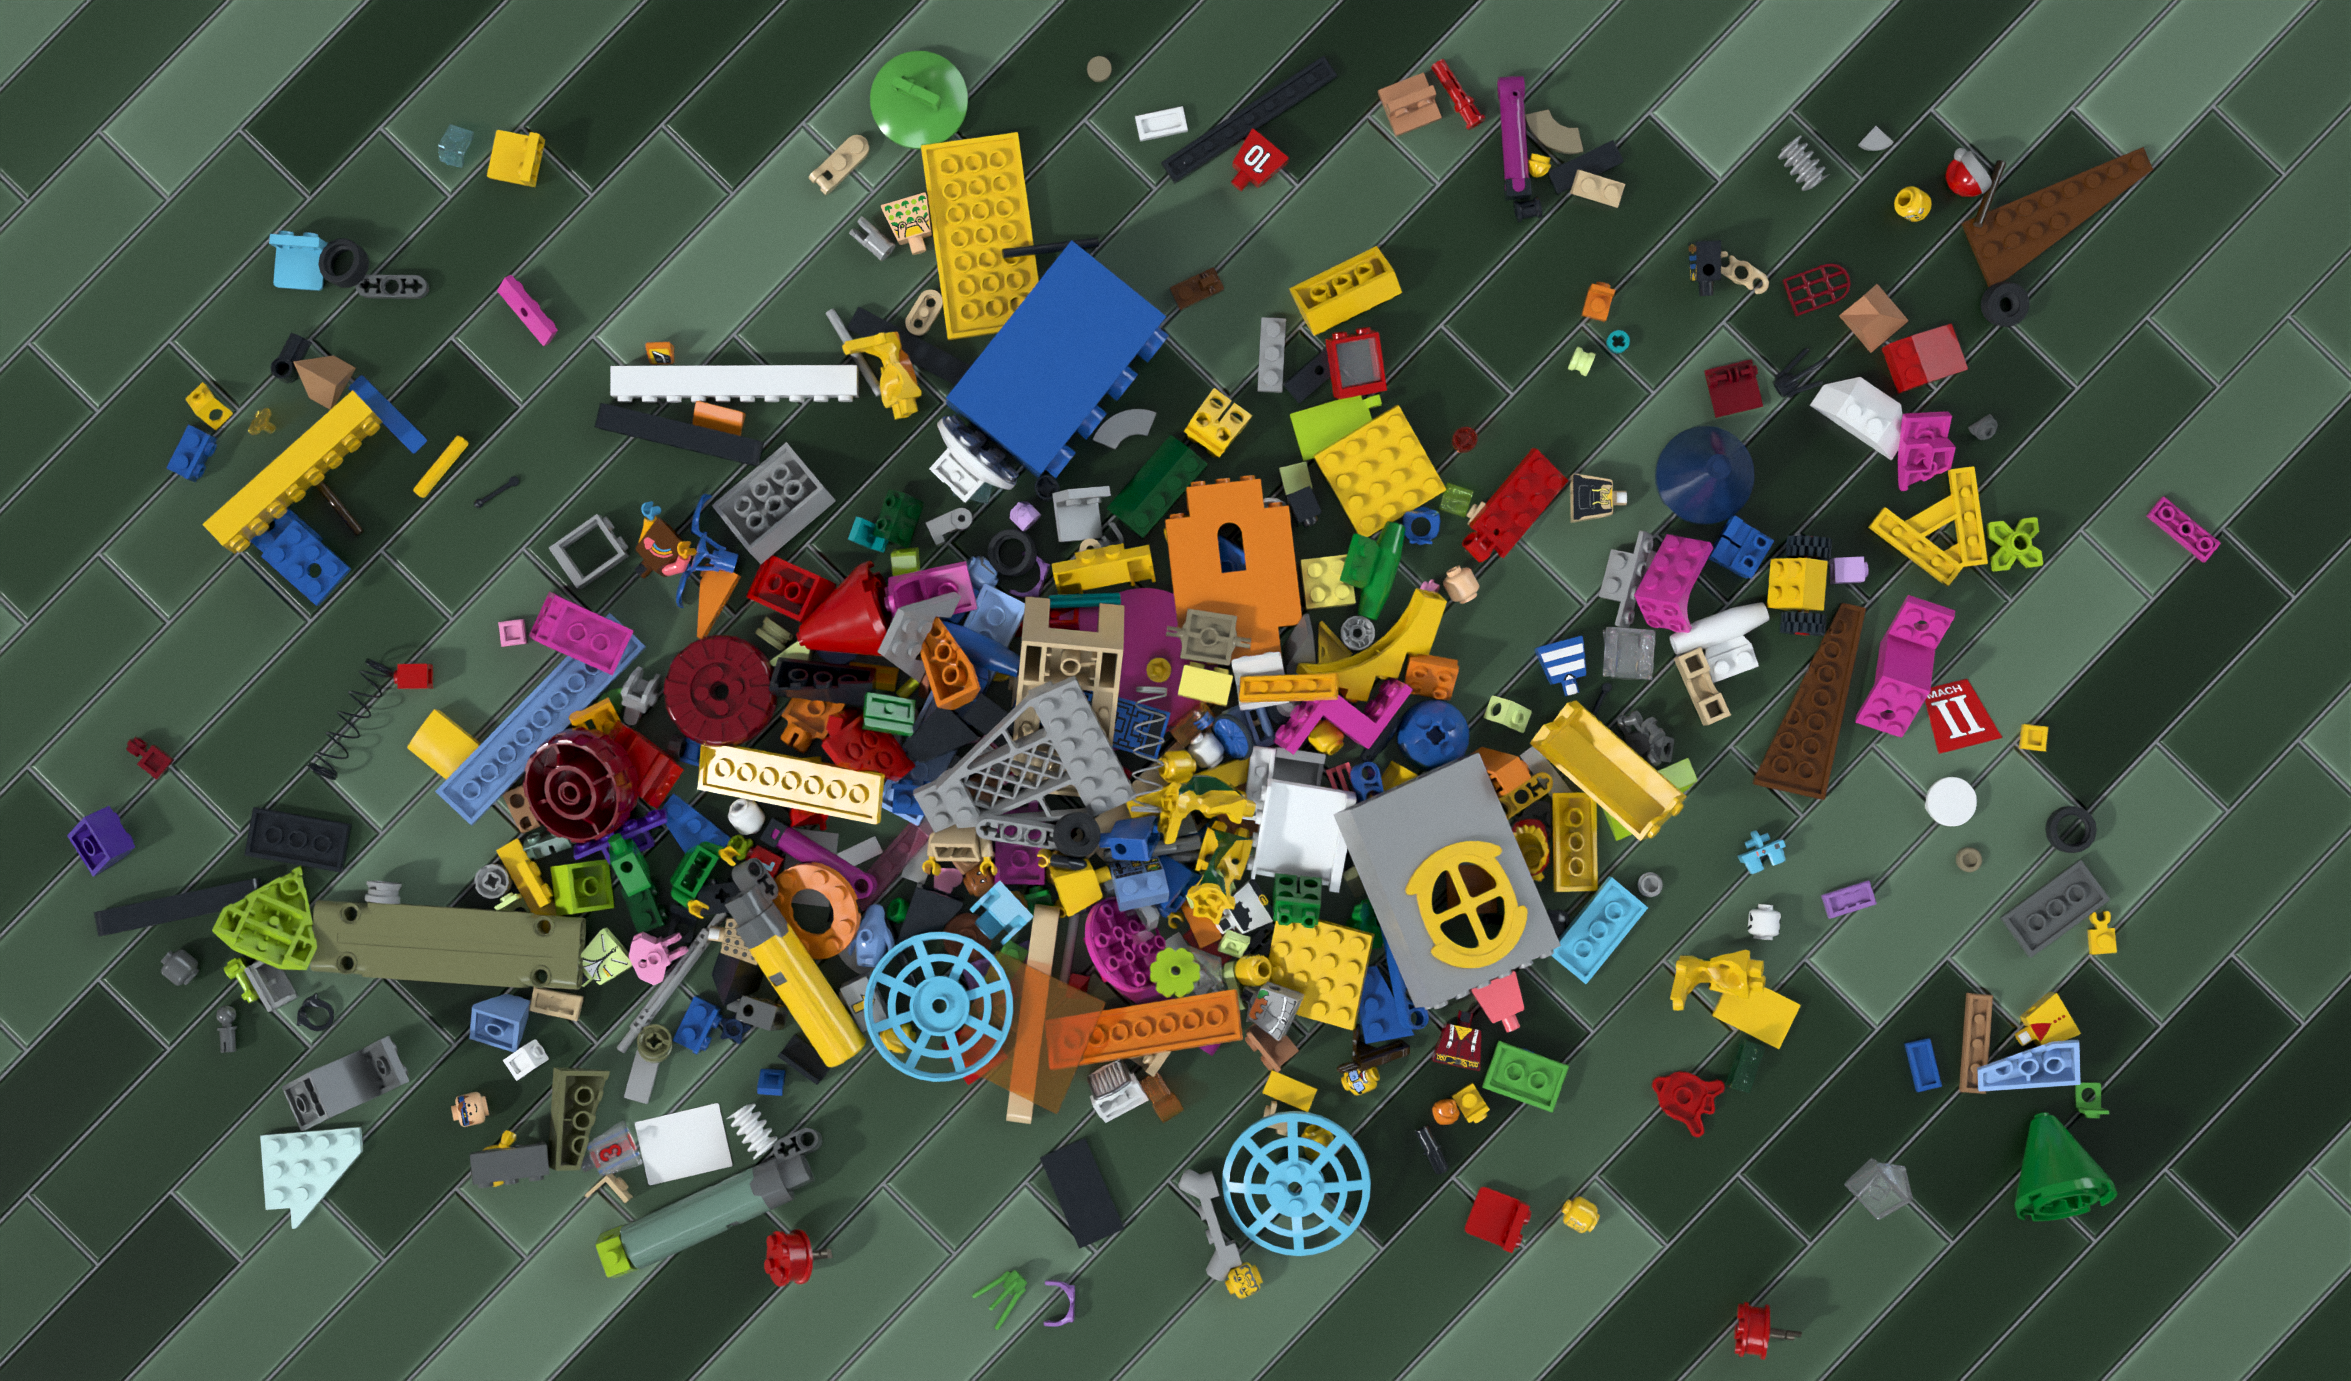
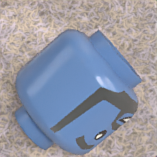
[967,556,999,591]

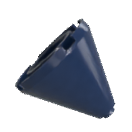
[1655,426,1754,525]

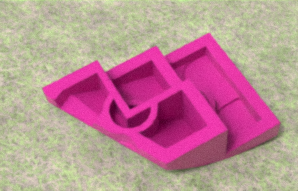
[1898,411,1956,491]

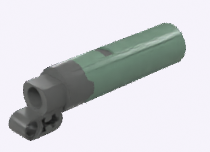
[620,1128,823,1269]

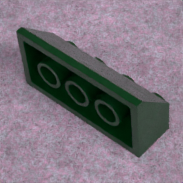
[1106,435,1208,540]

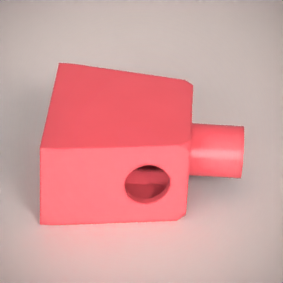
[1470,970,1525,1032]

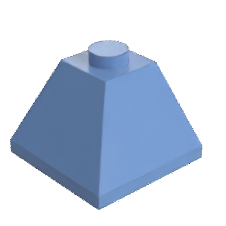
[469,994,530,1052]

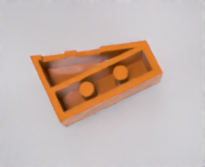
[1470,747,1532,798]

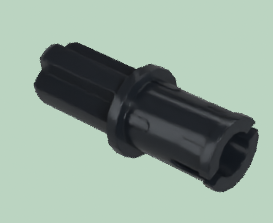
[1415,1125,1449,1175]

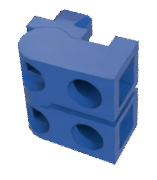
[1708,515,1774,579]

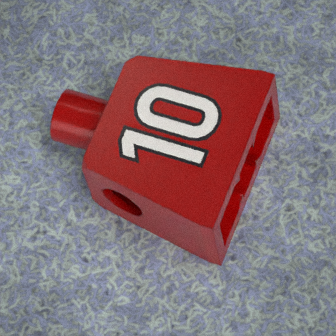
[1231,128,1289,191]

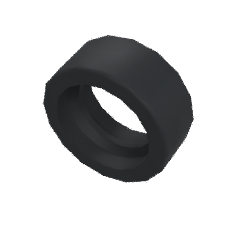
[318,238,369,288]
[988,529,1037,577]
[2045,806,2097,853]

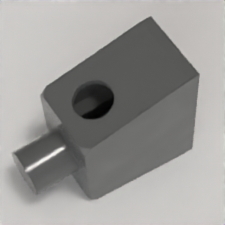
[727,995,789,1031]

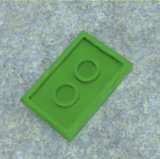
[1482,1040,1569,1113]

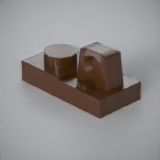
[1170,267,1224,311]

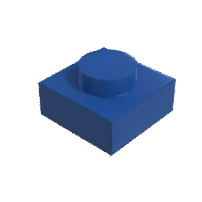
[757,1069,786,1096]

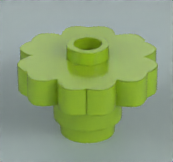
[1149,947,1200,998]

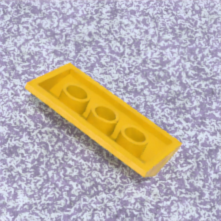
[1552,793,1598,892]

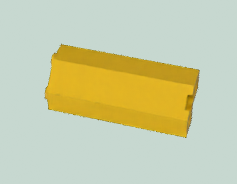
[1530,701,1687,841]

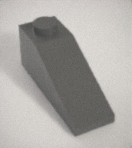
[1281,614,1316,675]

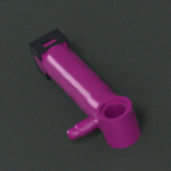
[1497,76,1532,201]
[760,817,877,899]

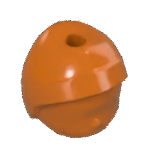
[1432,1099,1460,1125]

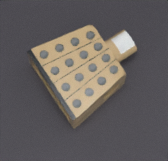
[708,917,758,965]

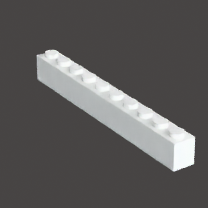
[610,365,859,403]

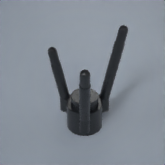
[1772,348,1829,398]

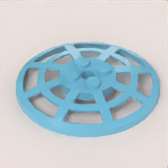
[864,932,1013,1082]
[1222,1111,1371,1256]

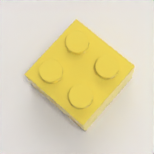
[1300,554,1356,611]
[1178,662,1233,707]

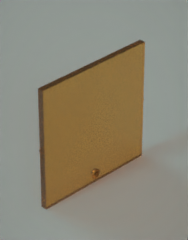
[949,950,1106,1114]

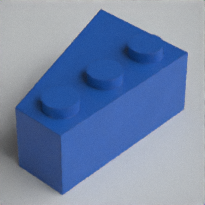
[1358,964,1414,1044]

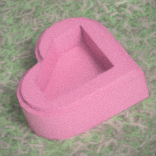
[934,868,963,893]

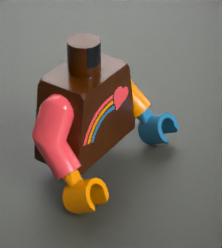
[634,501,696,579]

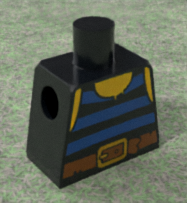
[1688,240,1721,296]

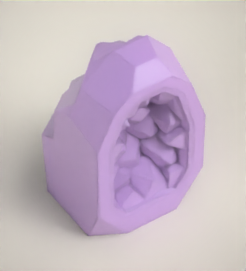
[1010,502,1041,532]

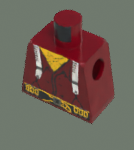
[1431,1010,1481,1071]

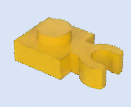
[2087,911,2117,955]

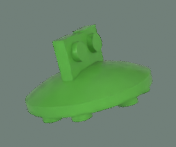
[870,51,968,149]

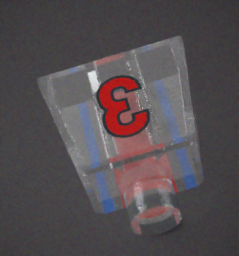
[581,1120,643,1176]

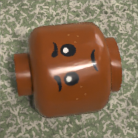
[963,863,995,898]

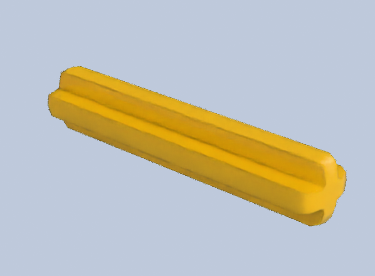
[413,435,468,498]

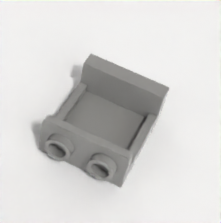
[1273,747,1326,787]

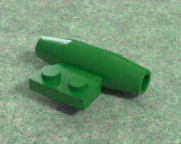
[1339,521,1405,621]

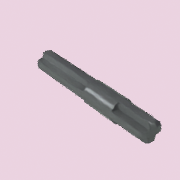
[1103,835,1201,864]

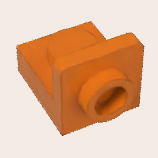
[1581,282,1615,322]

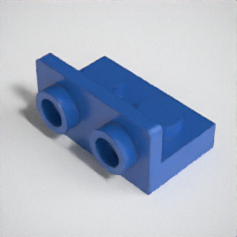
[167,424,217,482]
[891,779,932,816]
[673,996,723,1054]

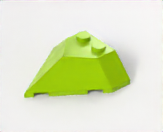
[212,865,317,970]

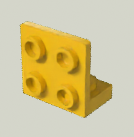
[487,130,545,187]

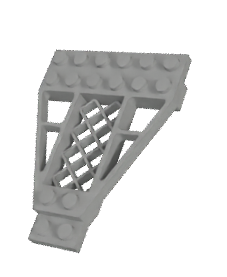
[913,675,1137,833]

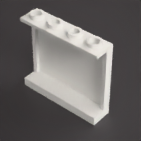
[1247,778,1356,893]

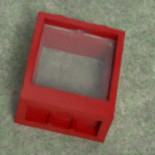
[1325,327,1387,399]

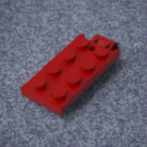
[1462,448,1568,562]

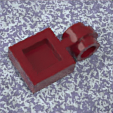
[126,736,174,780]

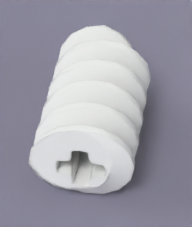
[726,1103,778,1159]

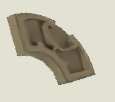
[1525,109,1583,154]

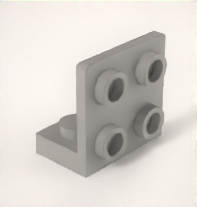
[1052,486,1111,542]

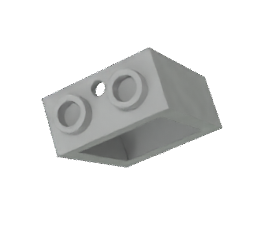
[549,514,629,590]

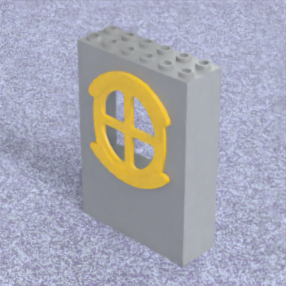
[1333,753,1561,1010]

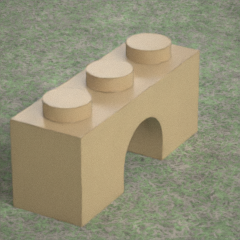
[1673,647,1731,726]

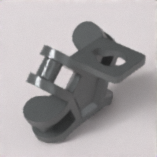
[1617,711,1674,767]

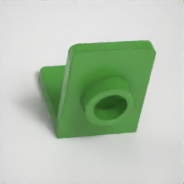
[2075,1082,2109,1118]

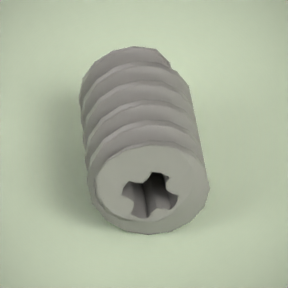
[1778,135,1830,191]

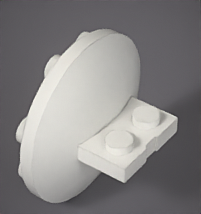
[929,415,1019,503]

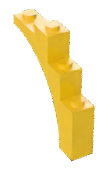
[1296,588,1447,703]

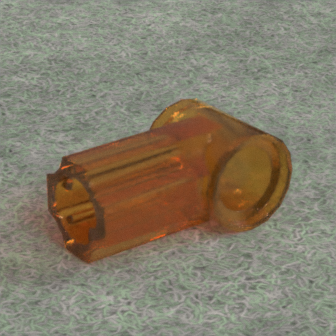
[1139,1071,1184,1123]

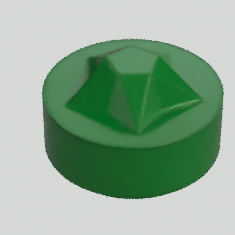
[887,898,910,924]

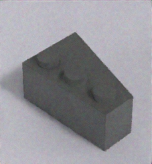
[469,1141,550,1188]

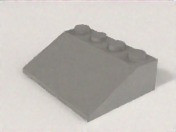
[712,442,836,564]

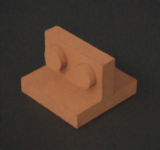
[1378,72,1442,137]

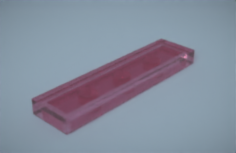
[856,822,929,912]

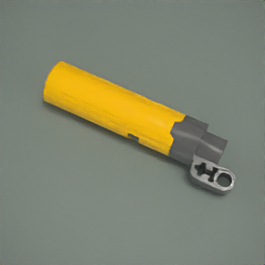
[725,858,867,1068]

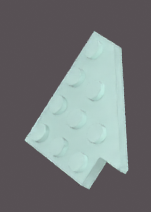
[260,1127,363,1229]

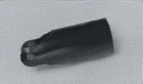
[1360,715,1403,762]

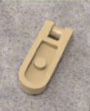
[808,135,870,195]

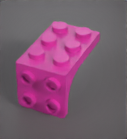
[1634,534,1713,633]
[884,561,977,624]

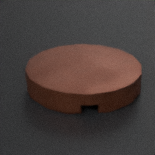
[943,913,992,962]

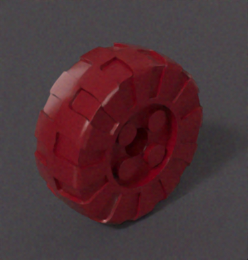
[664,635,778,747]
[523,727,639,843]

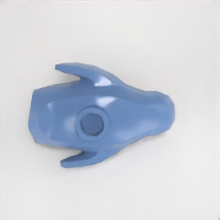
[848,904,895,968]

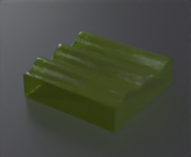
[1439,482,1473,518]

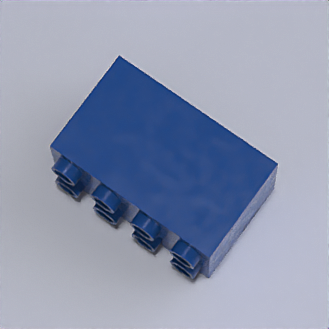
[946,240,1169,478]

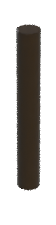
[1973,160,2006,228]
[315,480,364,536]

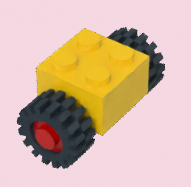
[1767,535,1832,636]

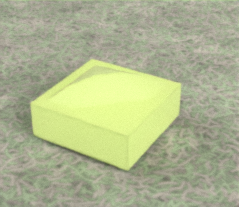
[1218,930,1251,958]

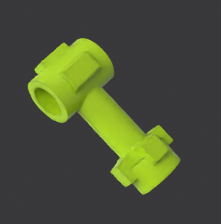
[224,957,260,1003]

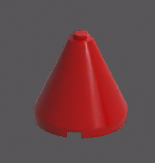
[796,561,892,656]

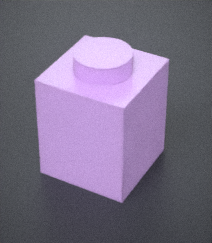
[1829,557,1868,584]

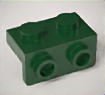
[872,489,925,548]

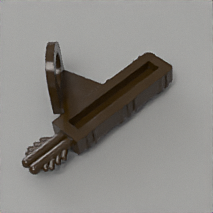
[1337,1024,1410,1074]

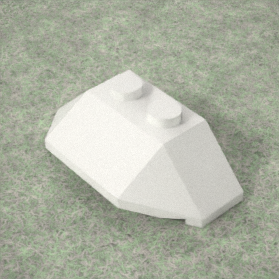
[1810,377,1903,460]

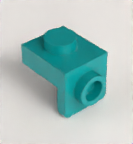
[848,516,889,552]

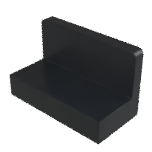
[778,1034,832,1085]

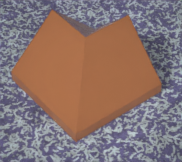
[1839,284,1909,353]

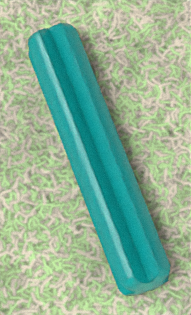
[1048,593,1121,609]

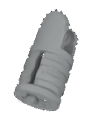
[849,216,895,261]

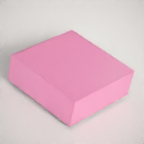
[498,619,528,647]

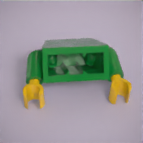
[670,841,741,919]

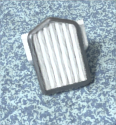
[1087,1059,1149,1123]

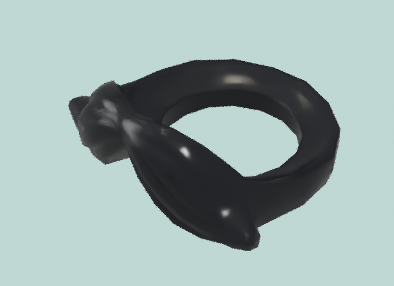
[296,993,334,1031]

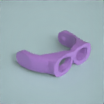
[1009,551,1050,598]
[1044,1280,1075,1326]

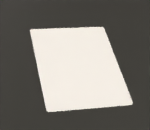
[635,1103,732,1185]

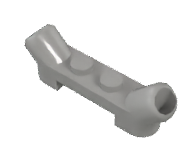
[1178,1169,1242,1281]

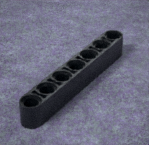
[594,403,764,467]
[93,878,263,937]

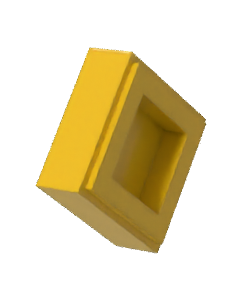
[2019,724,2048,751]

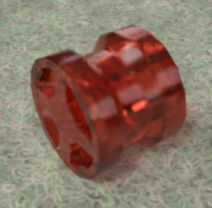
[1452,427,1478,453]

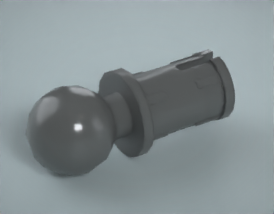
[216,1005,238,1053]

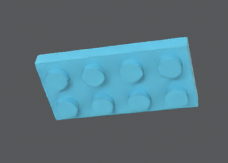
[1551,876,1648,984]

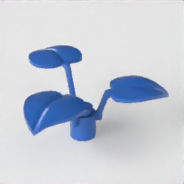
[676,494,738,608]

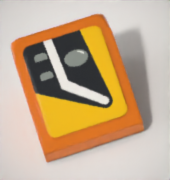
[645,342,674,365]

